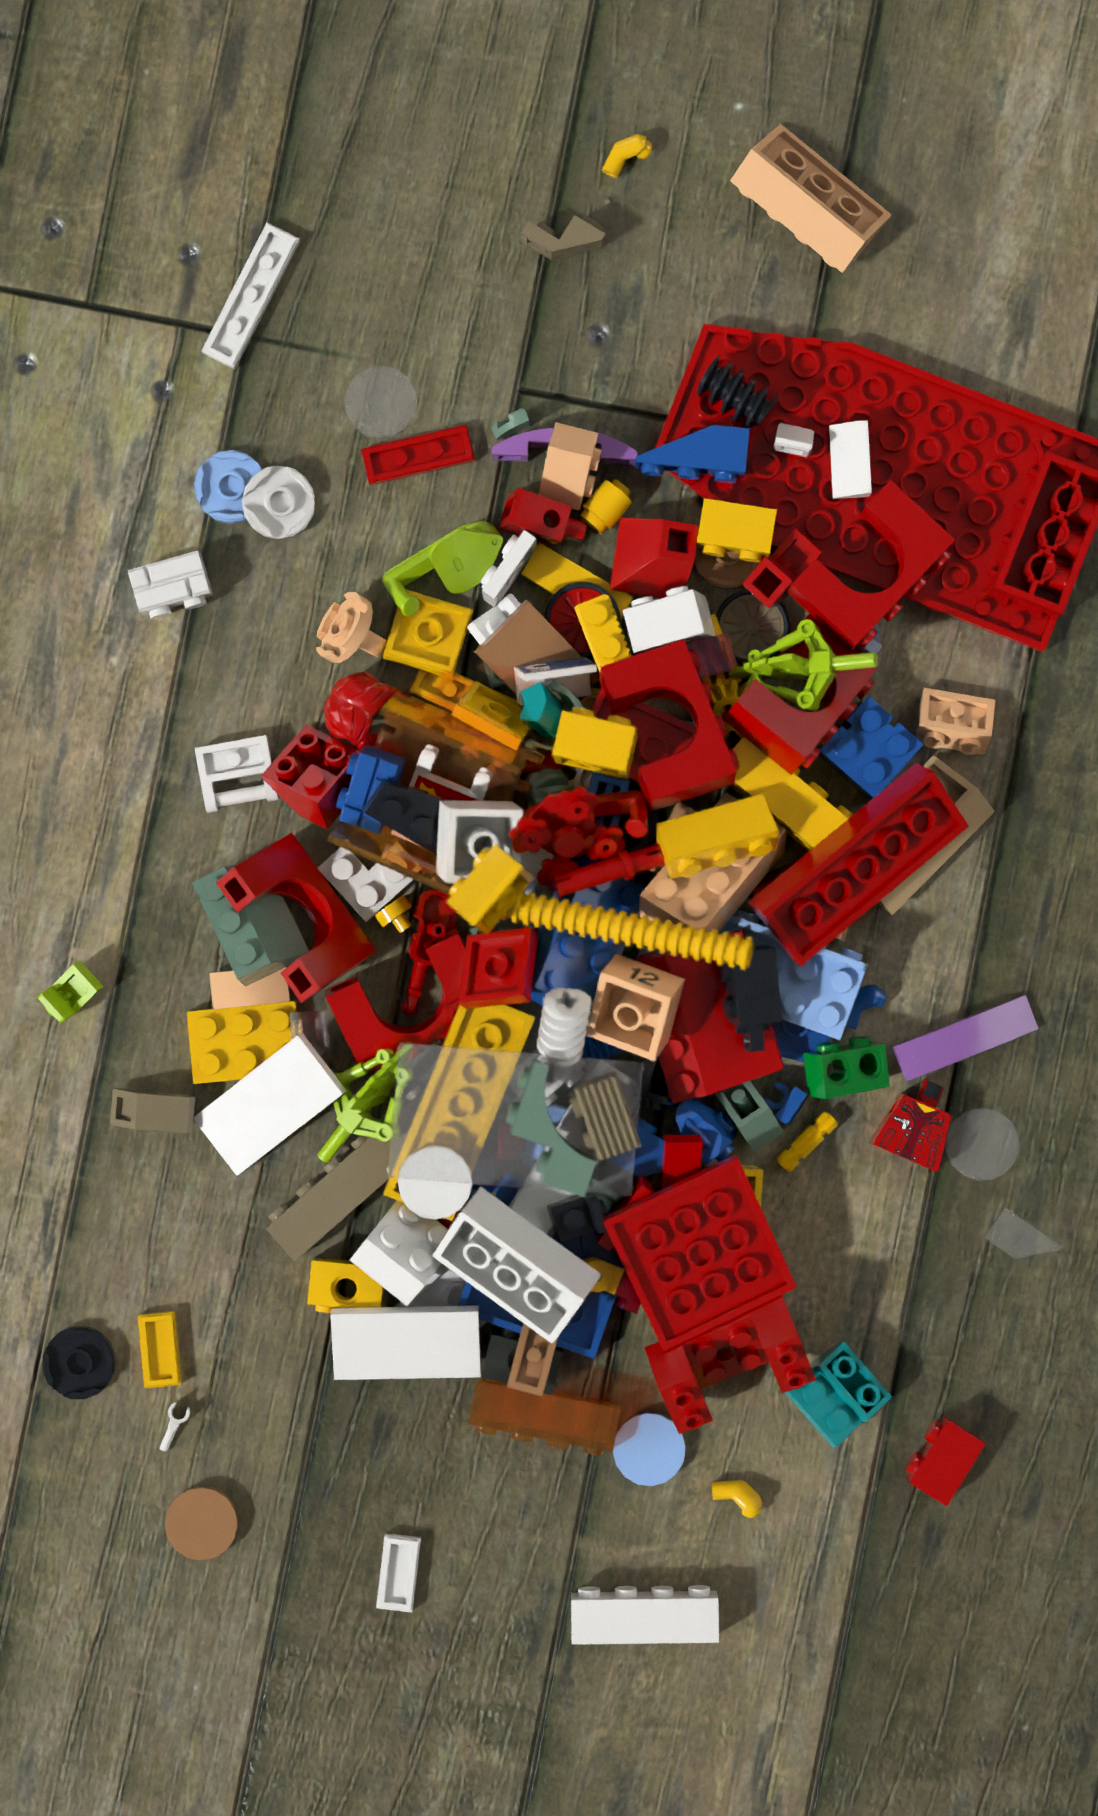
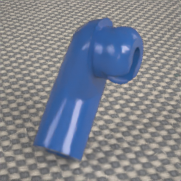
[846,985,887,1030]

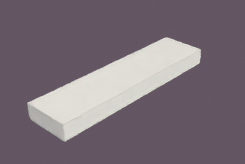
[202,223,300,369]

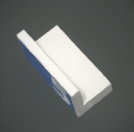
[514,657,597,705]

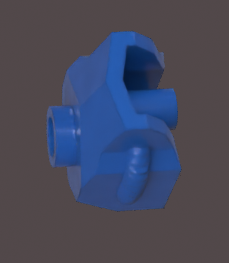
[675,1098,737,1166]

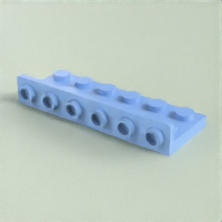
[637,910,869,1040]

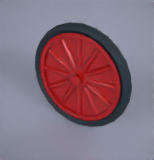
[544,582,621,659]

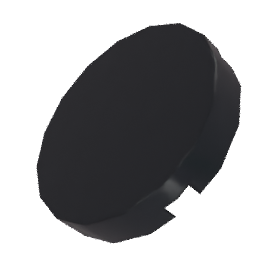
[42,1326,116,1399]

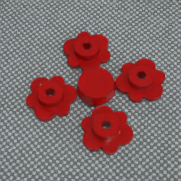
[509,786,625,891]

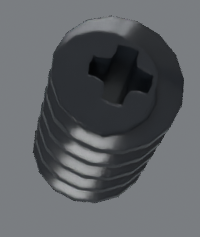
[697,354,780,431]

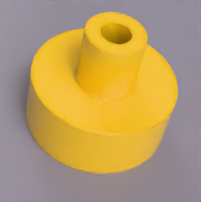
[375,895,412,933]

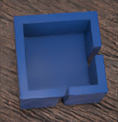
[818,696,923,801]

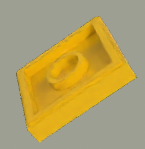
[383,590,474,679]
[451,681,531,751]

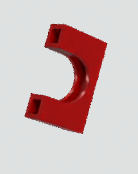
[787,480,955,652]
[723,614,878,775]
[599,639,740,812]
[216,833,376,1003]
[324,928,465,1074]

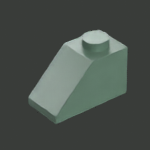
[714,1081,784,1152]

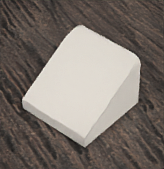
[773,423,814,457]

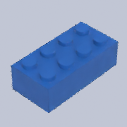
[531,856,645,1021]

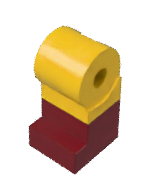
[582,1257,641,1314]

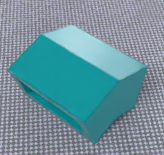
[519,682,563,739]

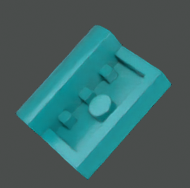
[785,1341,892,1448]

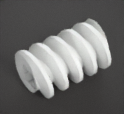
[537,988,591,1068]

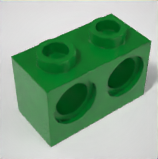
[803,1036,890,1099]

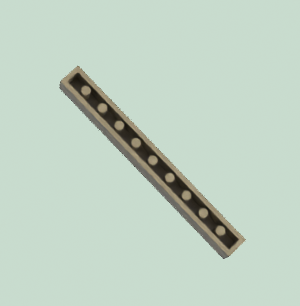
[265,999,543,1262]

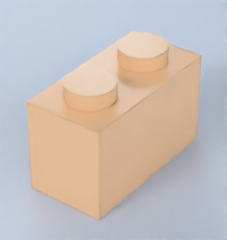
[539,422,602,511]

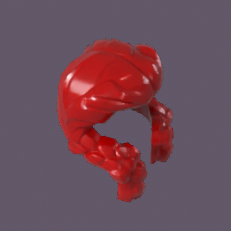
[324,672,427,757]

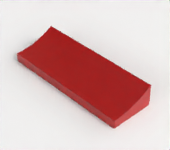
[747,763,969,967]

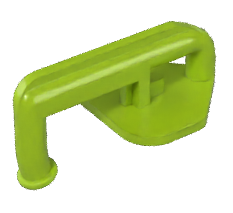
[382,521,503,616]

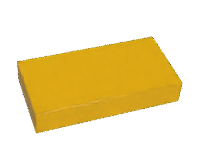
[138,1311,182,1388]

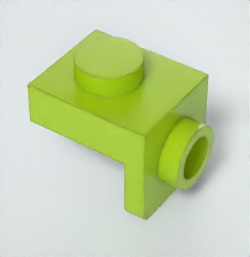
[38,960,104,1023]

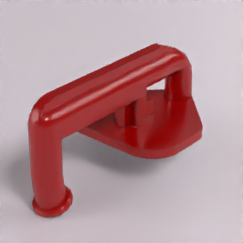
[523,791,648,856]

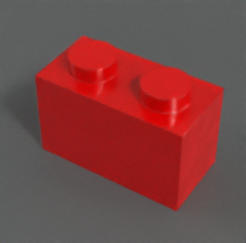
[905,1415,985,1506]

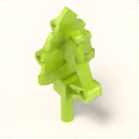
[729,619,878,712]
[317,1042,413,1163]

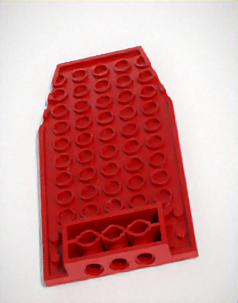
[655,324,1098,653]

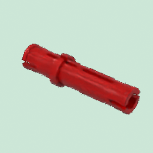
[552,843,665,898]

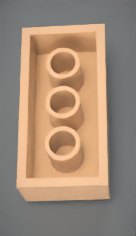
[640,792,787,933]

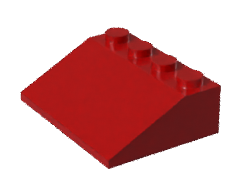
[634,929,785,1103]

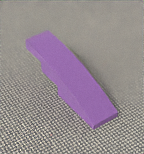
[892,995,1038,1081]

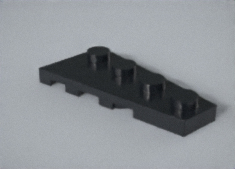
[363,778,458,855]

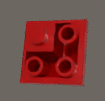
[609,517,699,599]
[261,725,360,829]

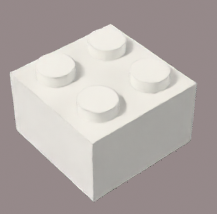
[623,586,716,654]
[436,800,523,883]
[350,1200,449,1306]

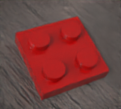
[458,927,538,1009]

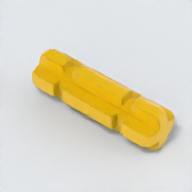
[777,1111,838,1172]

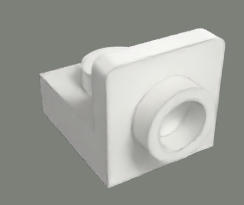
[467,593,521,645]

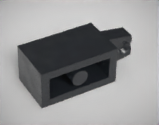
[719,945,782,1052]

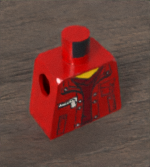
[497,488,587,546]
[869,1079,951,1172]

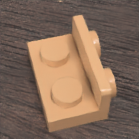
[914,688,995,755]

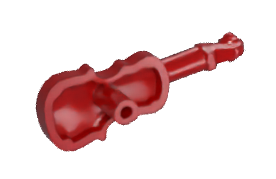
[400,889,459,1016]

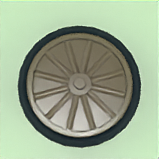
[716,589,791,665]

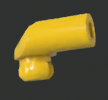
[602,134,653,178]
[712,1480,762,1518]

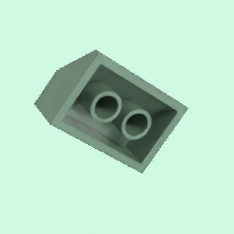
[192,863,309,987]

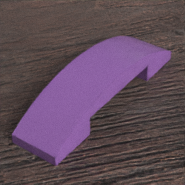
[491,428,638,465]

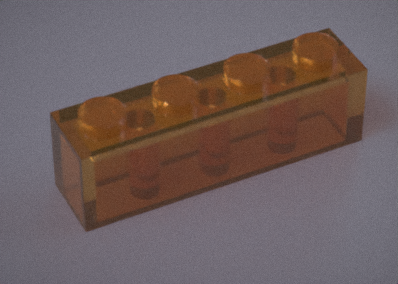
[468,1377,621,1456]

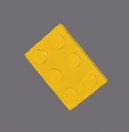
[187,1001,300,1084]

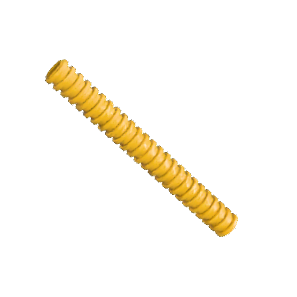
[501,891,754,970]

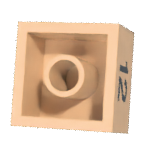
[586,954,685,1061]

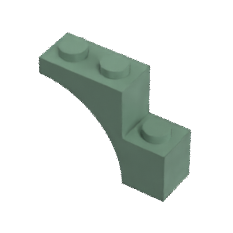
[505,1059,596,1197]

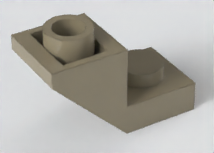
[521,215,606,260]
[110,1088,195,1134]

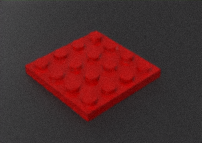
[603,1154,797,1351]

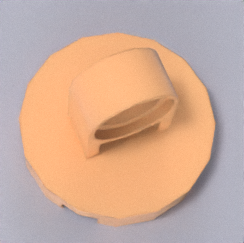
[316,592,387,663]

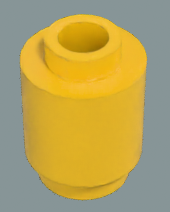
[580,479,632,535]

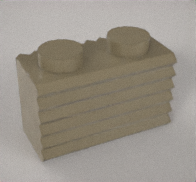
[569,1071,642,1161]

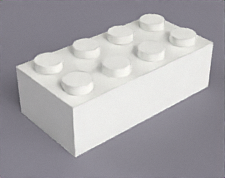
[432,1187,602,1344]

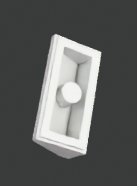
[829,420,871,499]

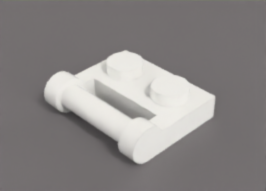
[194,735,279,813]

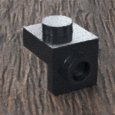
[633,1057,679,1111]

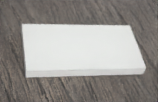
[193,1033,347,1176]
[330,1306,481,1380]

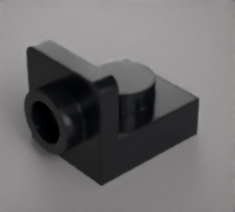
[547,1191,609,1243]

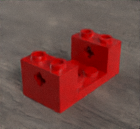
[644,1295,816,1434]

